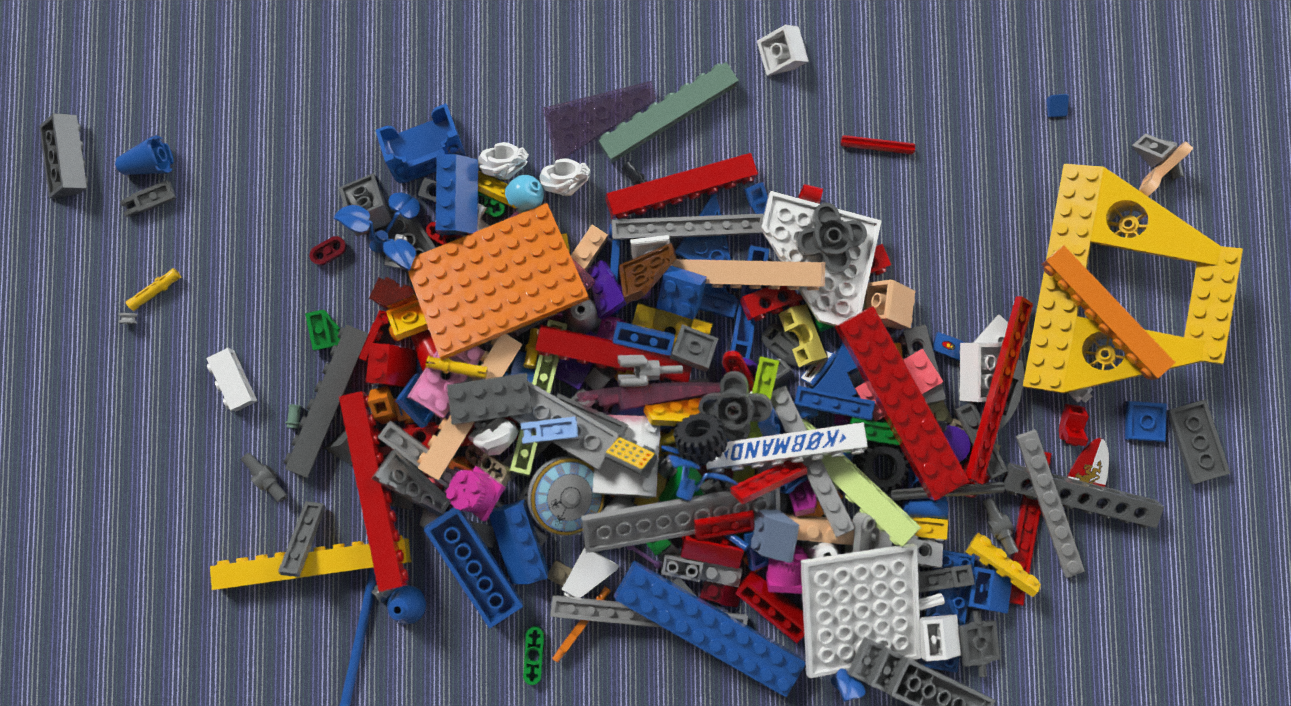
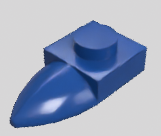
[744,182,768,215]

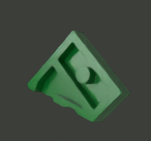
[305,310,340,351]

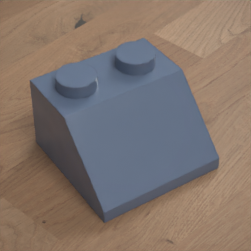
[751,509,799,563]

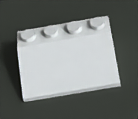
[592,415,660,499]

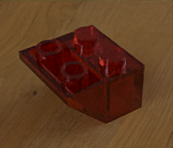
[369,277,418,309]

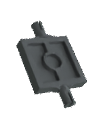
[958,609,1000,677]

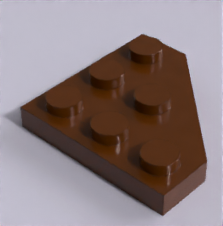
[619,243,676,303]

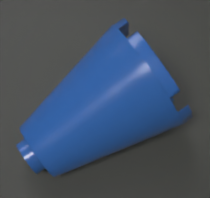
[115,135,174,175]
[387,585,427,625]

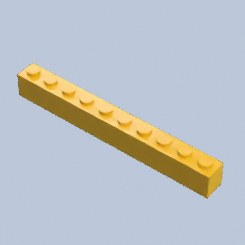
[210,535,411,590]

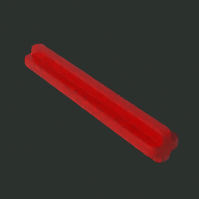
[841,135,915,155]

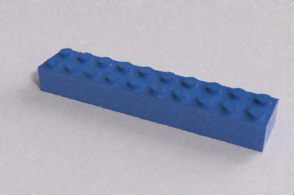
[614,561,806,697]

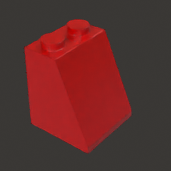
[366,343,417,388]

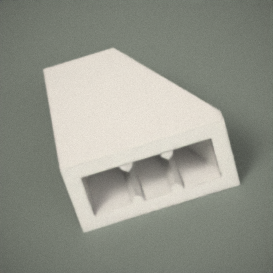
[562,547,619,598]

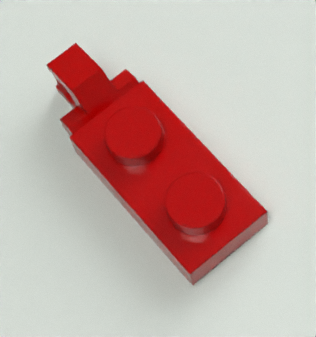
[359,310,389,362]

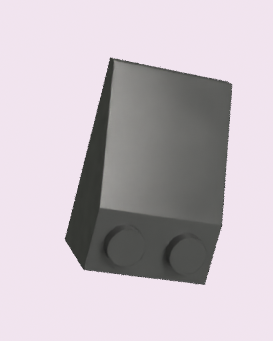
[339,173,392,237]

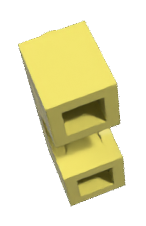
[779,304,827,367]

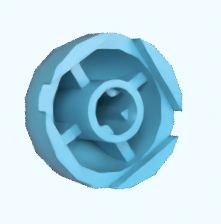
[505,175,544,213]

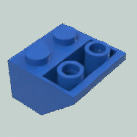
[968,567,1012,614]

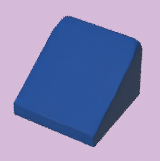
[1046,94,1069,117]

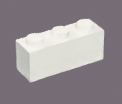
[206,348,257,411]

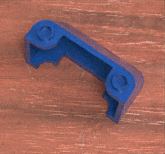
[375,103,466,183]

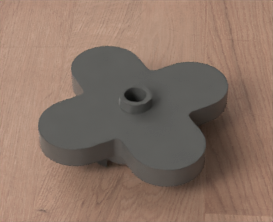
[796,203,867,274]
[699,371,772,441]

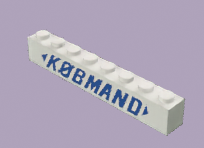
[706,423,867,474]

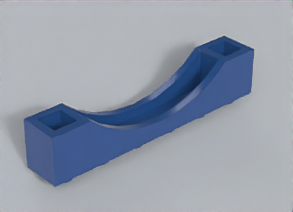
[730,246,769,359]

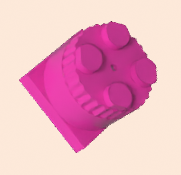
[446,466,505,521]
[765,545,809,594]

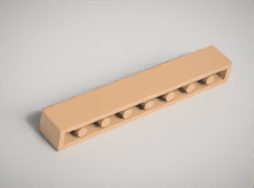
[671,259,825,290]
[417,334,522,480]

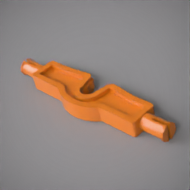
[552,586,611,663]

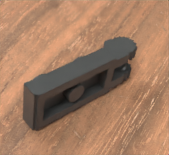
[120,180,177,217]

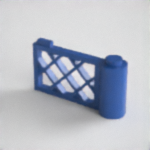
[902,462,949,520]

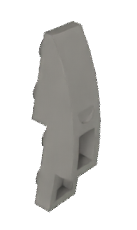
[661,554,742,587]

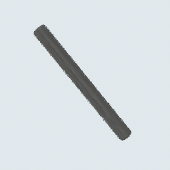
[890,482,1005,501]

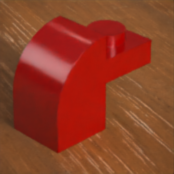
[1059,404,1089,446]

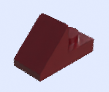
[700,580,740,608]

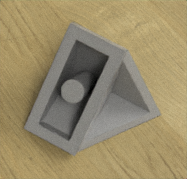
[1132,133,1178,167]

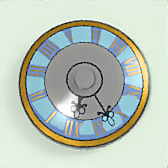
[528,456,605,536]

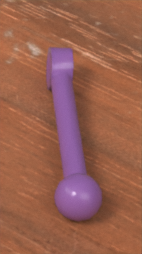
[627,545,662,569]

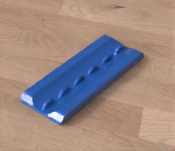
[918,550,975,673]

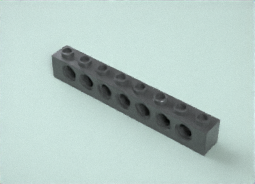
[1002,463,1164,528]

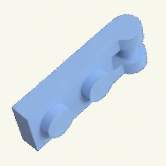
[521,417,578,444]

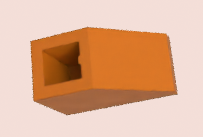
[368,385,398,424]

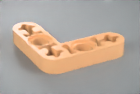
[1139,141,1193,196]

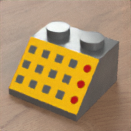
[604,437,658,478]

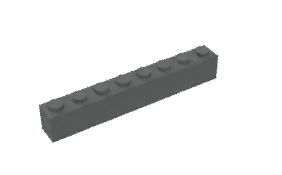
[284,324,369,477]

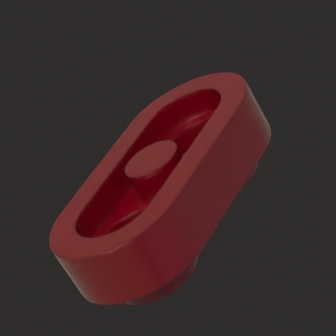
[309,236,347,266]

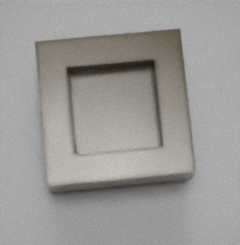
[548,560,572,587]

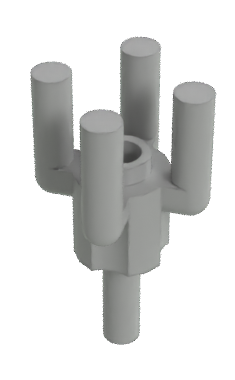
[618,355,683,387]

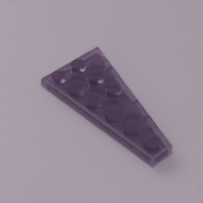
[542,81,656,160]

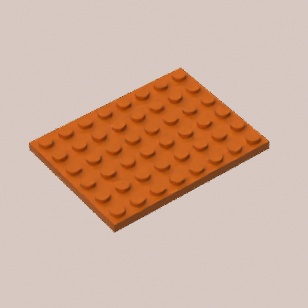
[408,203,589,360]

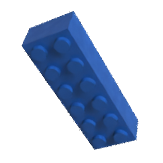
[424,507,523,629]

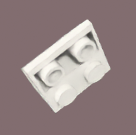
[919,615,961,661]

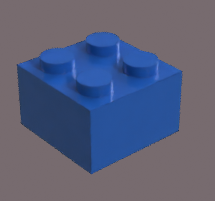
[657,266,707,320]

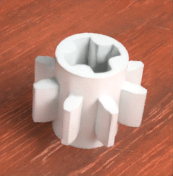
[1068,387,1093,403]

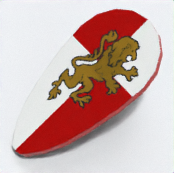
[1066,438,1109,500]

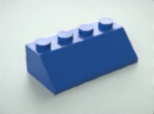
[436,154,478,235]
[489,499,549,584]

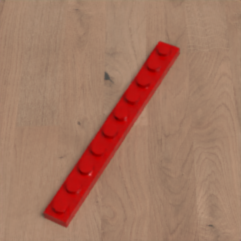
[966,296,1033,485]

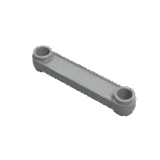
[853,512,875,552]

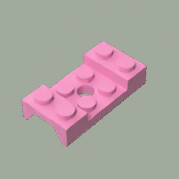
[407,346,485,418]

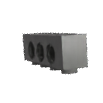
[900,325,946,405]

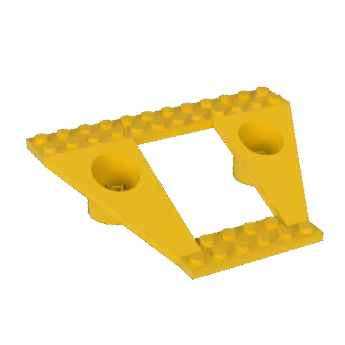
[1023,164,1243,393]

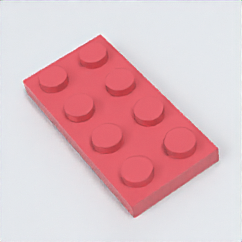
[855,349,943,421]

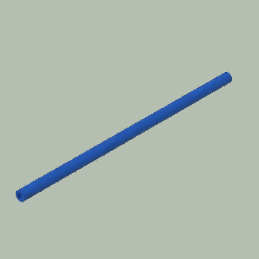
[340,506,394,706]

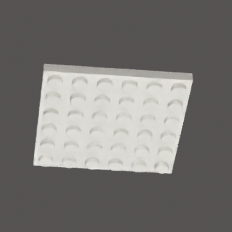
[801,543,921,678]

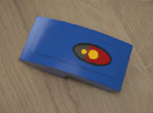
[932,332,965,362]

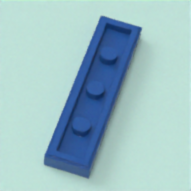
[794,386,876,421]

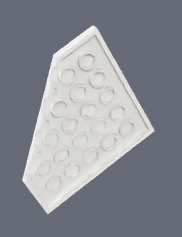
[761,191,881,326]

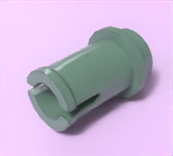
[285,404,301,429]

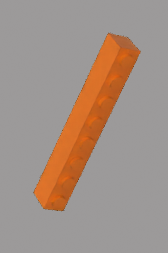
[1041,245,1176,380]

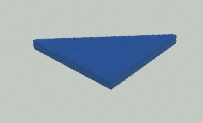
[675,193,738,292]

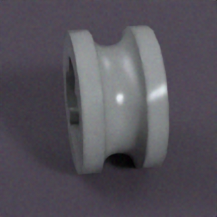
[119,313,138,325]

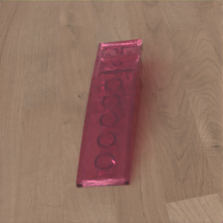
[577,382,720,411]

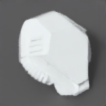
[478,143,529,180]
[540,159,590,196]
[468,418,518,455]

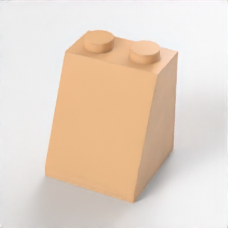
[863,280,915,330]

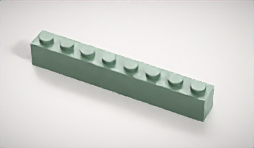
[599,62,738,164]

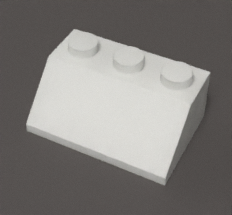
[959,343,1002,402]

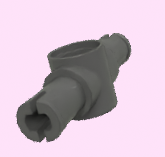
[241,453,288,503]
[982,497,1019,555]

